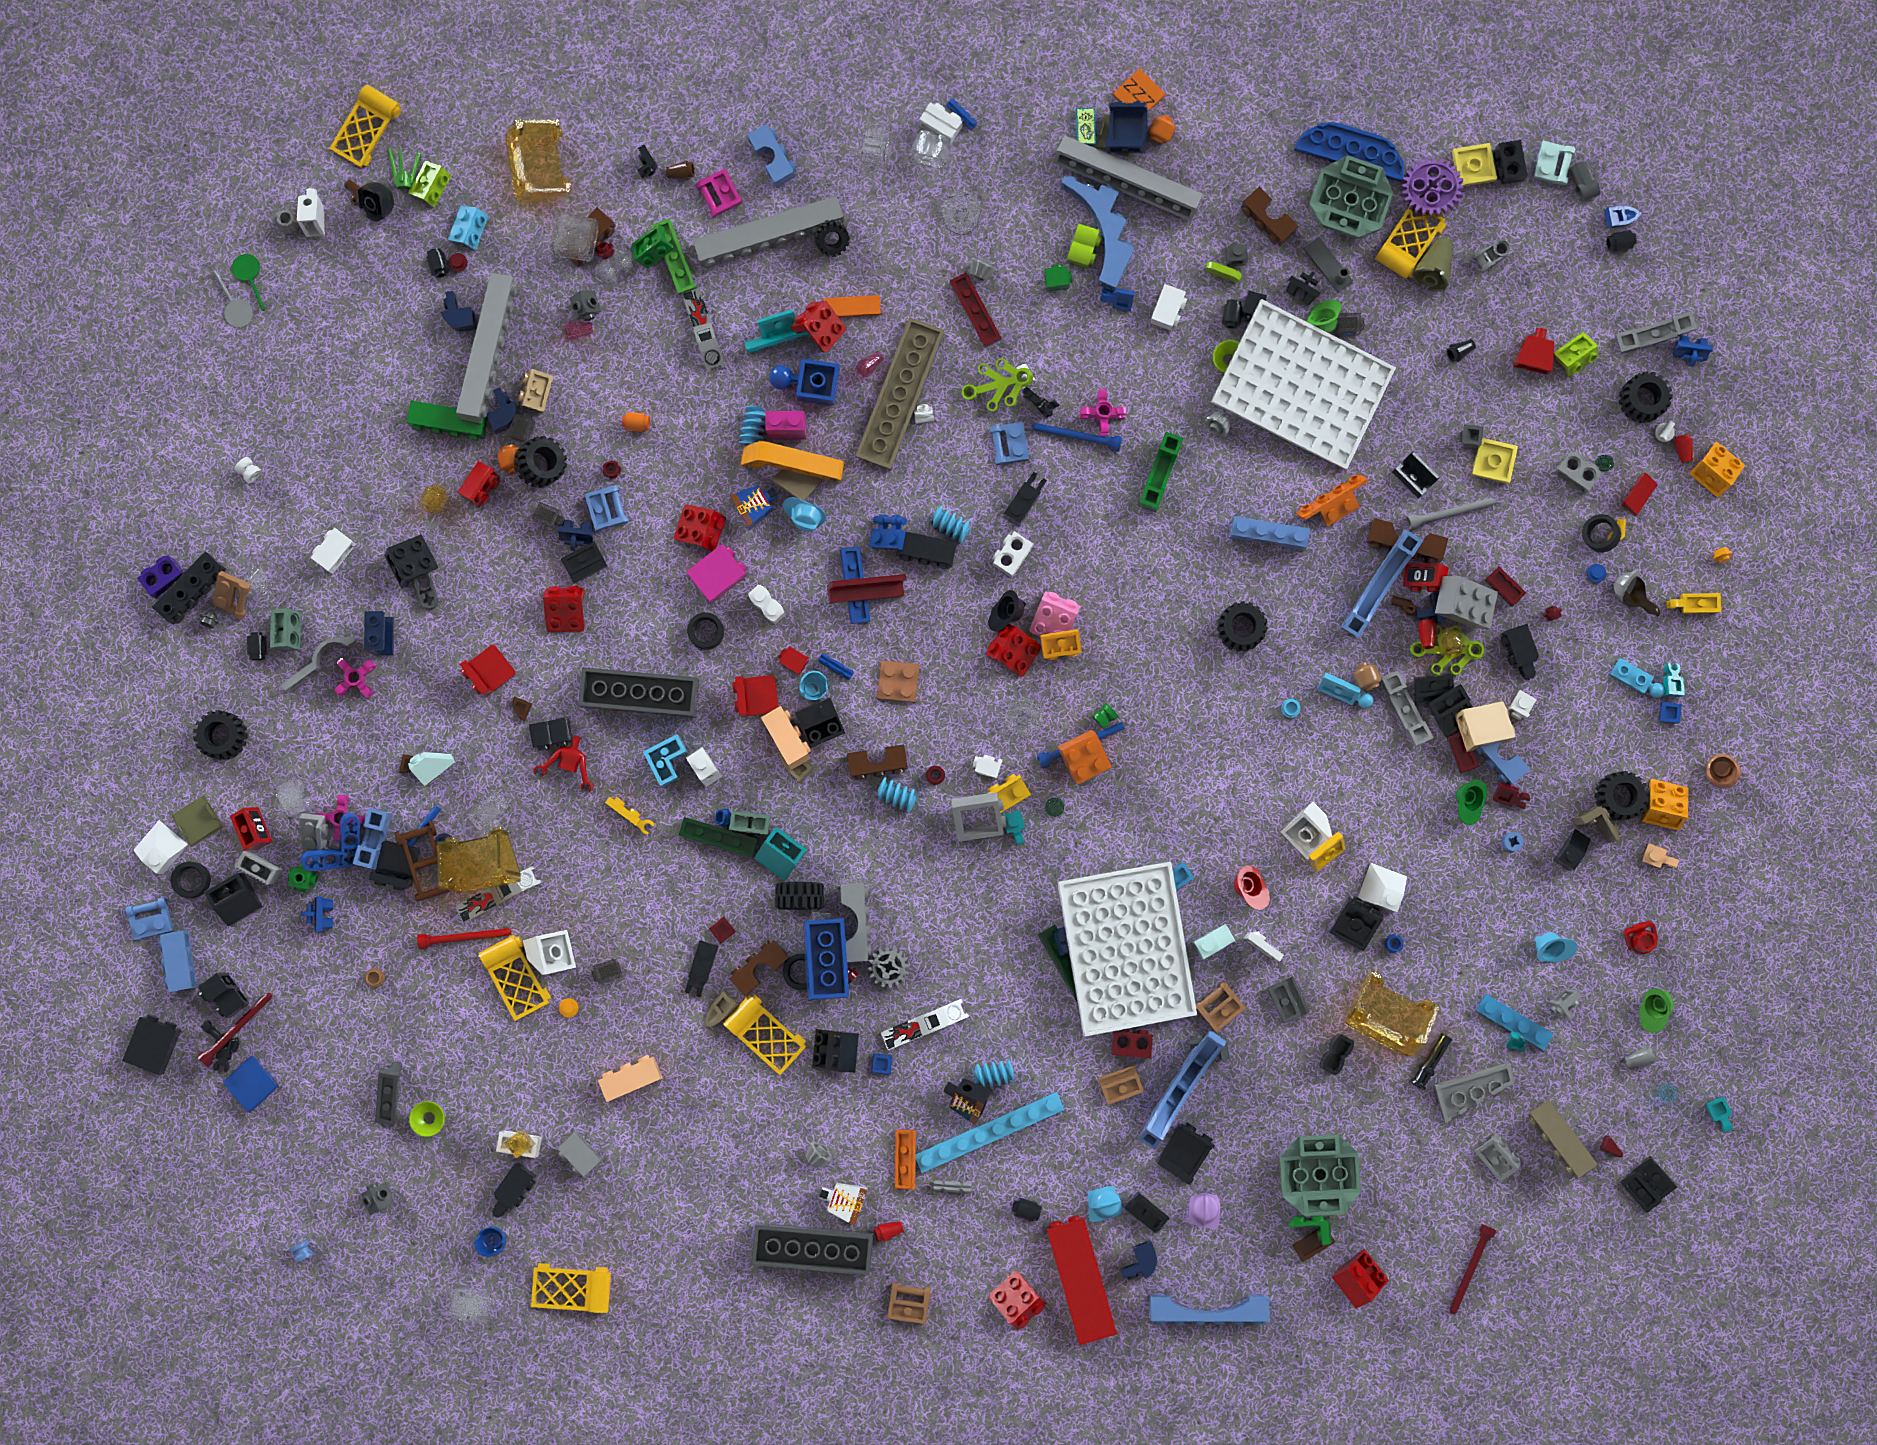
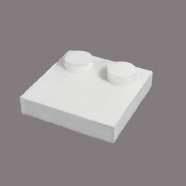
[1243,931,1284,962]

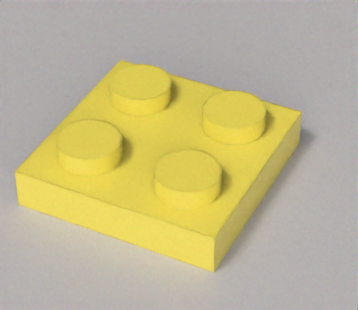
[1452,143,1497,186]
[1471,438,1518,484]

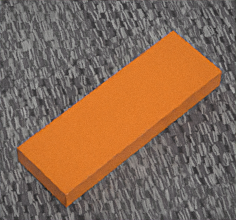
[823,295,881,317]
[895,1129,916,1190]

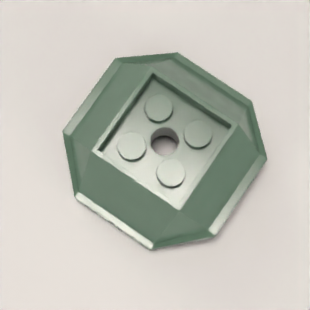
[1309,155,1393,239]
[1279,1134,1361,1216]

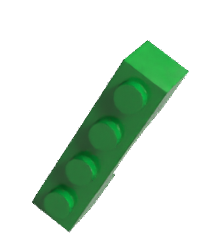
[1138,432,1183,513]

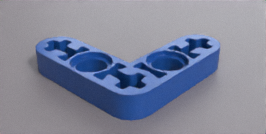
[300,813,360,871]

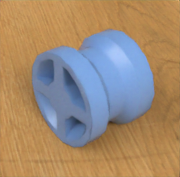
[1501,832,1524,852]
[289,1240,314,1263]

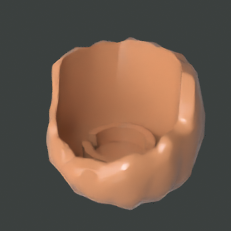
[1706,754,1742,789]

